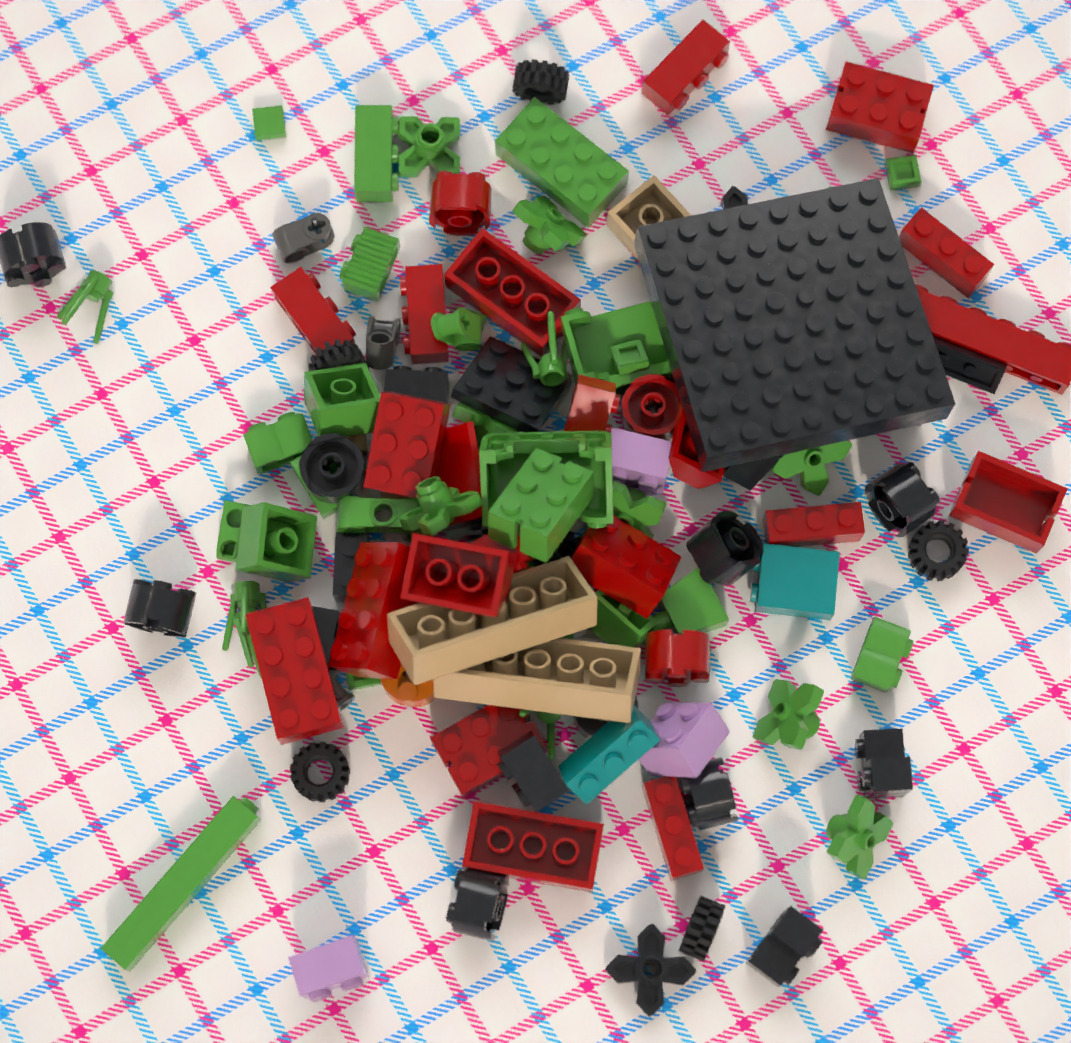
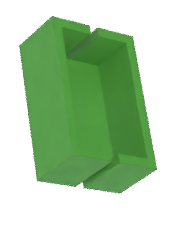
[488,448,594,563]

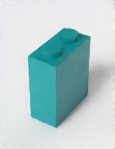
[750,543,840,621]

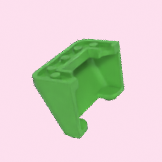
[560,301,674,394]
[479,431,613,528]

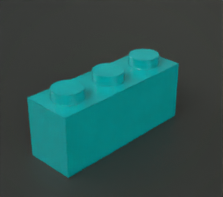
[558,705,661,805]

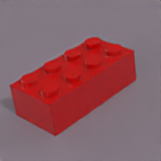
[444,228,581,357]
[328,542,417,680]
[245,597,345,745]
[462,801,604,893]

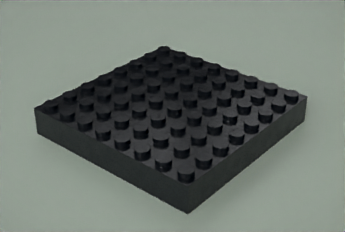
[634,178,956,472]

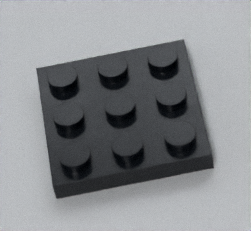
[450,336,573,432]

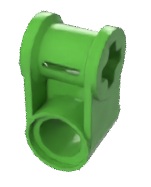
[431,307,482,351]

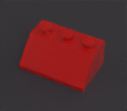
[668,401,725,490]
[437,422,482,531]
[400,533,517,618]

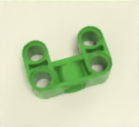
[337,496,432,542]

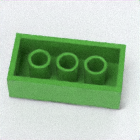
[495,97,629,228]

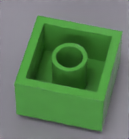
[304,363,380,437]
[236,502,317,583]

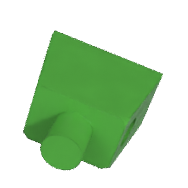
[652,568,729,634]

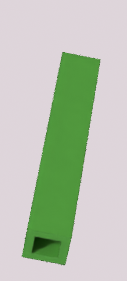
[101,795,262,971]

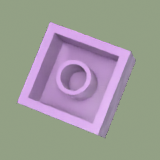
[611,427,672,496]
[639,702,730,778]
[288,935,369,1002]

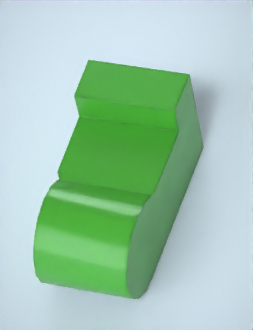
[216,500,251,563]

